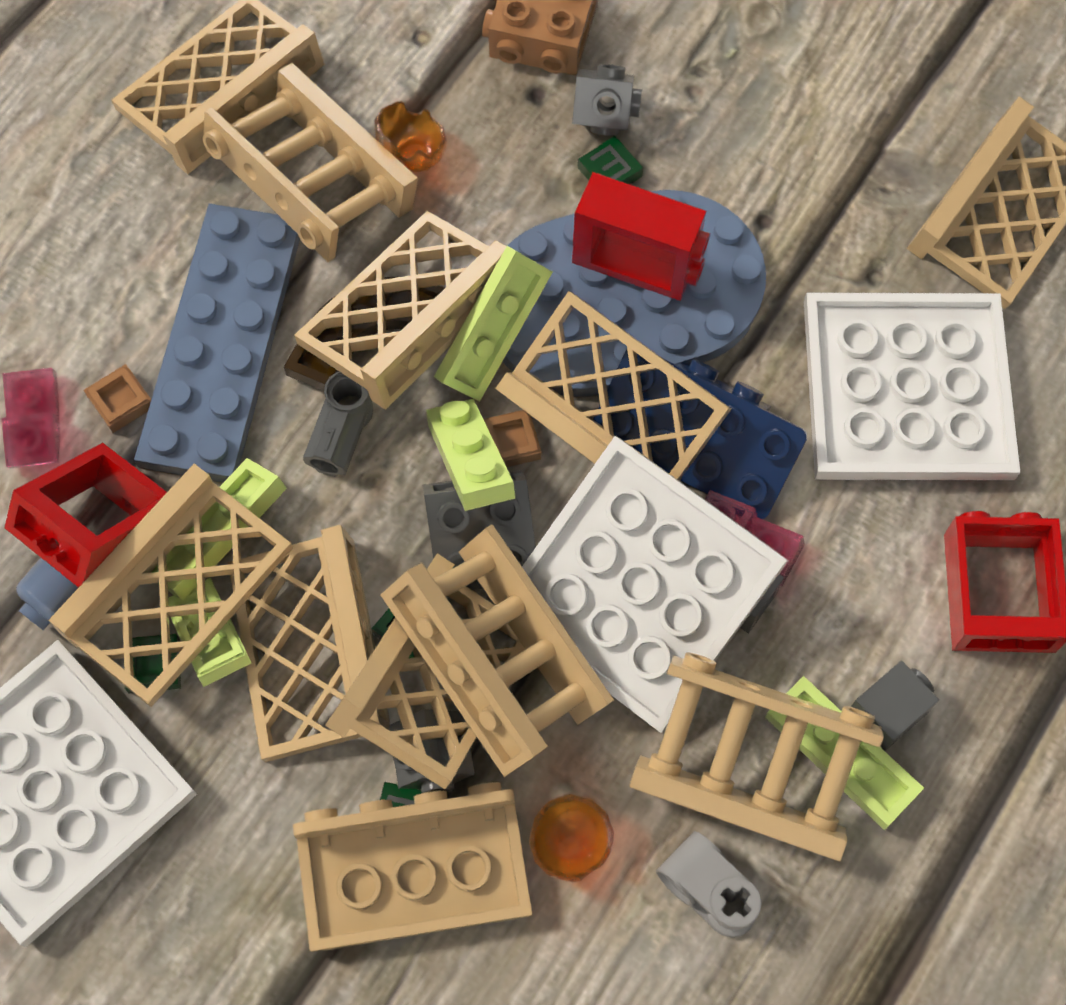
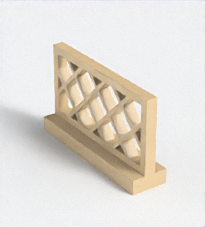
[111,0,325,174]
[906,96,1066,309]
[294,211,507,410]
[495,291,732,481]
[49,464,293,707]
[228,525,390,762]
[325,553,525,789]

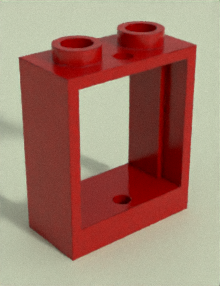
[572,172,711,301]
[4,442,167,588]
[944,511,1066,653]

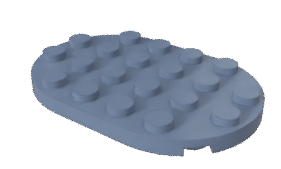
[503,190,766,397]

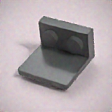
[422,470,536,590]

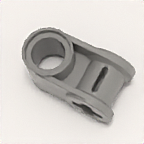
[656,831,761,938]

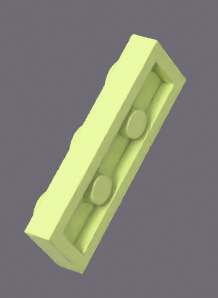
[434,246,553,402]
[426,399,516,511]
[151,458,287,601]
[765,676,924,830]

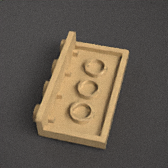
[293,782,532,953]

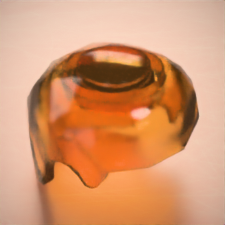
[374,101,447,173]
[529,793,614,882]

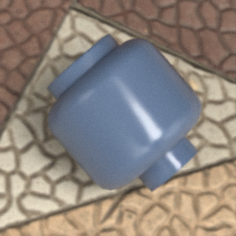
[16,558,78,631]

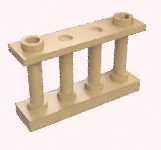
[203,63,418,262]
[381,524,614,777]
[629,652,884,862]

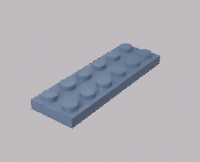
[134,203,300,483]

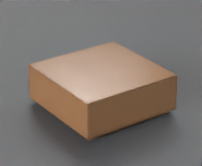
[84,364,151,433]
[484,410,542,467]

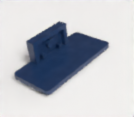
[593,350,807,520]

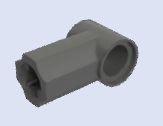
[303,371,373,477]

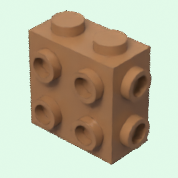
[482,0,598,76]

